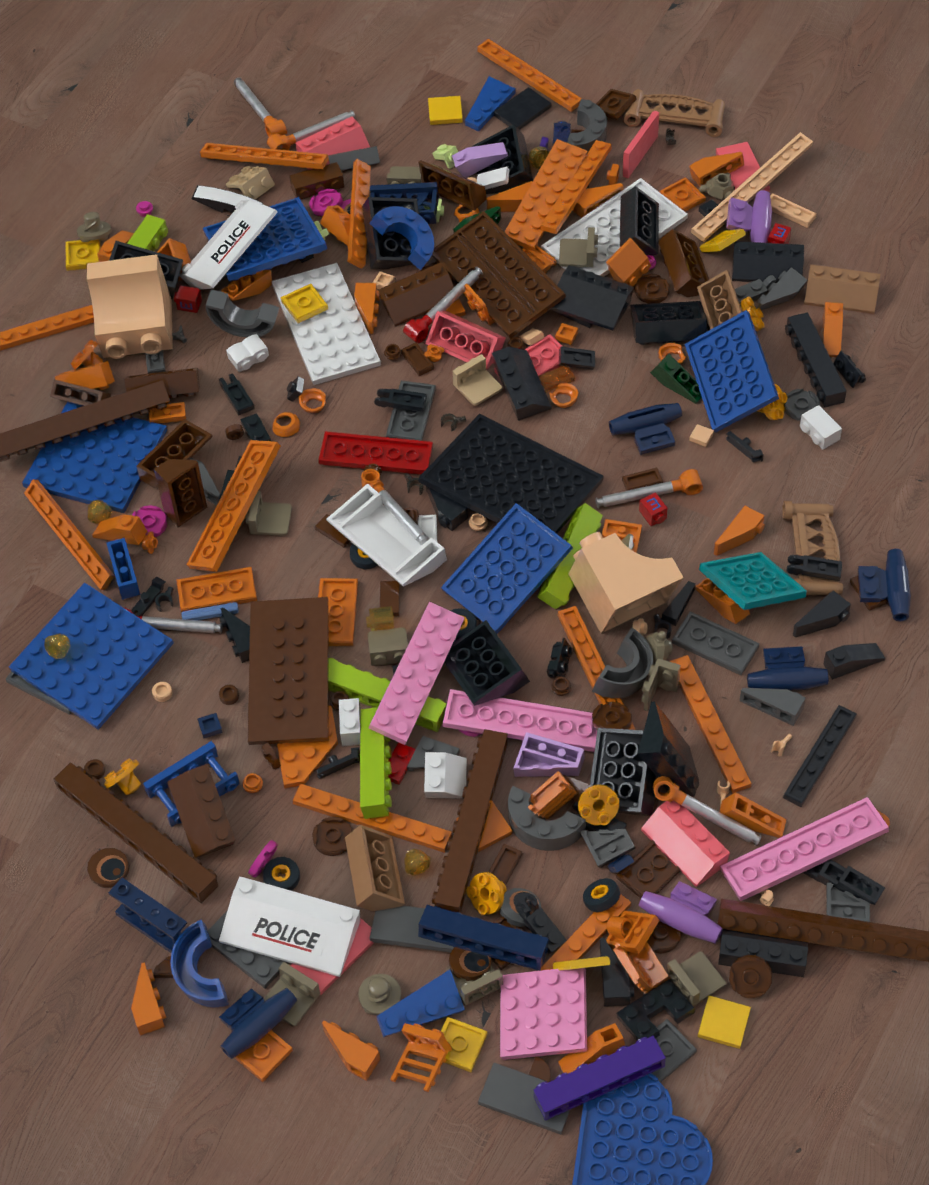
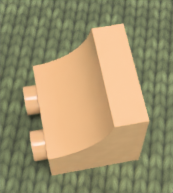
[87,254,173,359]
[569,532,684,633]

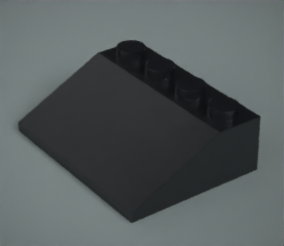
[472,124,533,194]
[362,197,419,269]
[550,265,634,331]
[630,301,707,345]
[444,620,530,706]
[638,701,699,797]
[590,728,657,816]

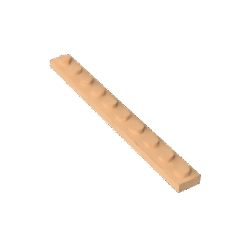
[691,132,813,242]

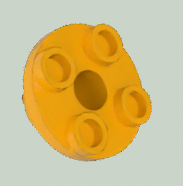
[741,297,765,331]
[757,384,787,420]
[104,758,141,795]
[578,785,619,825]
[466,872,507,915]

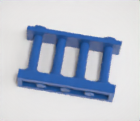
[143,741,240,827]

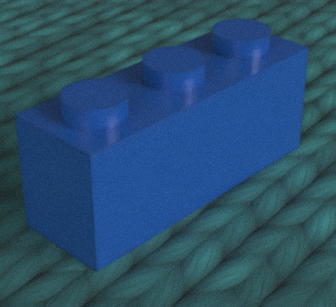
[106,538,141,600]

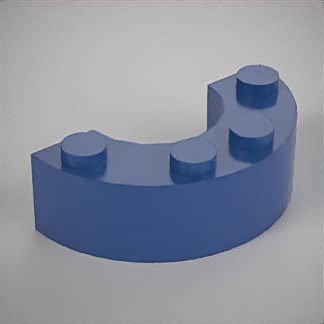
[369,206,434,270]
[171,919,229,1007]

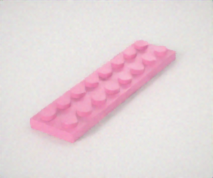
[369,602,464,745]
[443,689,597,752]
[720,797,889,901]

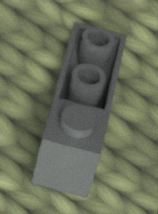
[757,267,807,310]

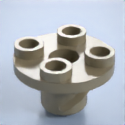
[77,212,111,242]
[358,974,401,1015]

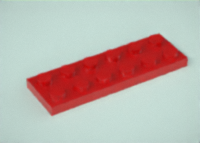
[318,431,433,474]

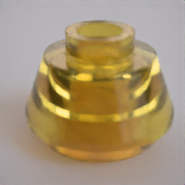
[529,146,549,169]
[88,500,112,524]
[44,633,70,659]
[404,849,431,876]

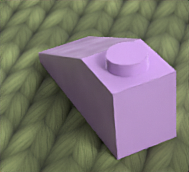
[452,142,508,178]

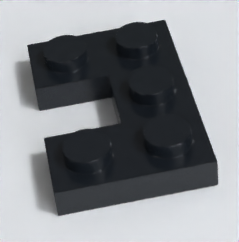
[616,980,695,1040]

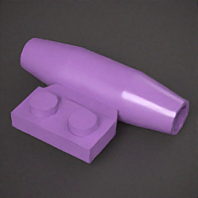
[726,190,772,243]
[639,881,723,944]

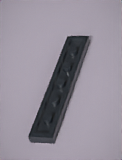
[783,705,857,807]

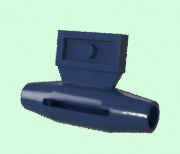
[609,403,682,455]
[857,549,911,621]
[747,646,829,691]
[219,988,297,1059]

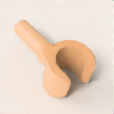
[771,734,792,756]
[717,781,730,807]
[759,890,774,906]

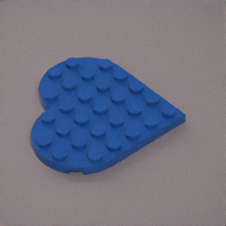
[572,1073,713,1185]

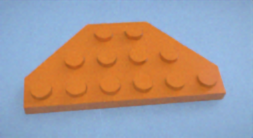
[277,705,338,789]

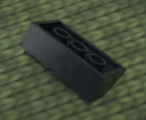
[620,186,659,255]
[109,241,183,299]
[732,241,804,283]
[492,347,552,421]
[718,929,808,977]

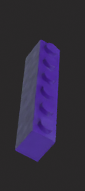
[533,1035,666,1121]

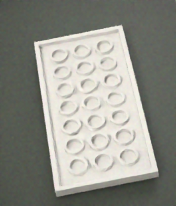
[541,178,688,277]
[271,263,381,385]

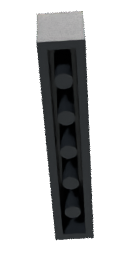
[785,312,847,408]

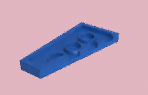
[465,76,516,132]
[376,969,465,1038]

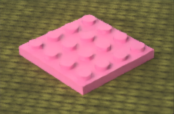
[500,968,587,1060]

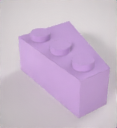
[513,732,585,777]

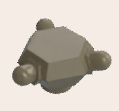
[699,173,734,201]
[645,631,673,665]

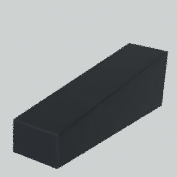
[662,581,696,626]

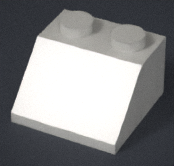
[424,752,467,798]

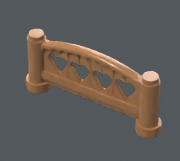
[624,89,725,137]
[782,501,843,596]

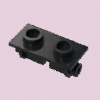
[833,351,866,388]
[547,638,572,678]

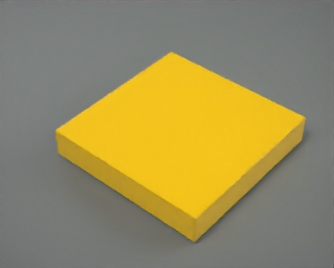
[428,96,463,125]
[699,229,746,252]
[65,239,100,271]
[281,283,328,323]
[553,956,610,971]
[698,996,751,1049]
[441,1017,488,1072]

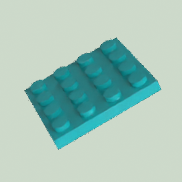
[699,552,807,610]

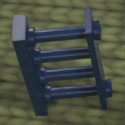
[108,877,187,953]

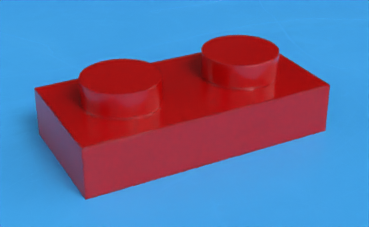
[388,742,416,785]

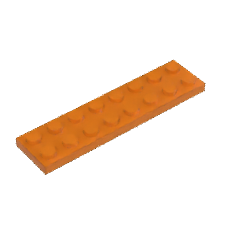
[505,139,588,251]
[186,440,281,572]

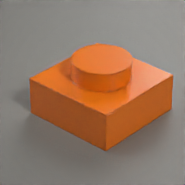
[606,164,619,185]
[555,323,578,345]

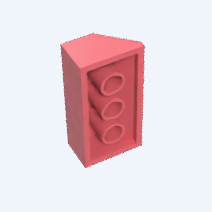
[296,116,370,170]
[425,311,506,370]
[641,801,730,887]

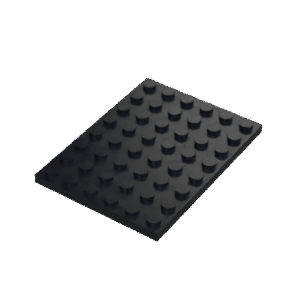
[418,413,604,534]

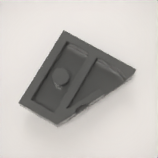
[407,736,460,772]
[581,829,636,868]
[826,882,870,922]

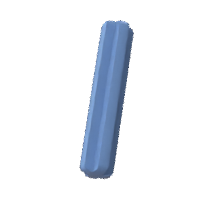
[182,602,239,620]

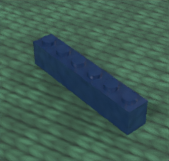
[418,905,549,971]

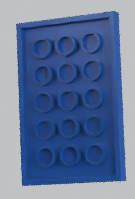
[685,310,779,432]
[441,503,573,634]

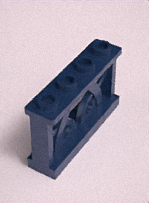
[370,182,439,224]

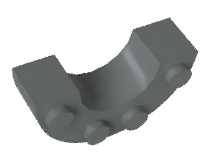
[567,99,607,153]
[206,289,280,337]
[592,628,653,698]
[508,786,586,851]

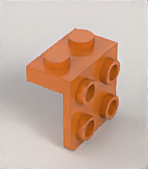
[464,283,494,326]

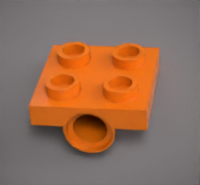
[606,910,660,954]

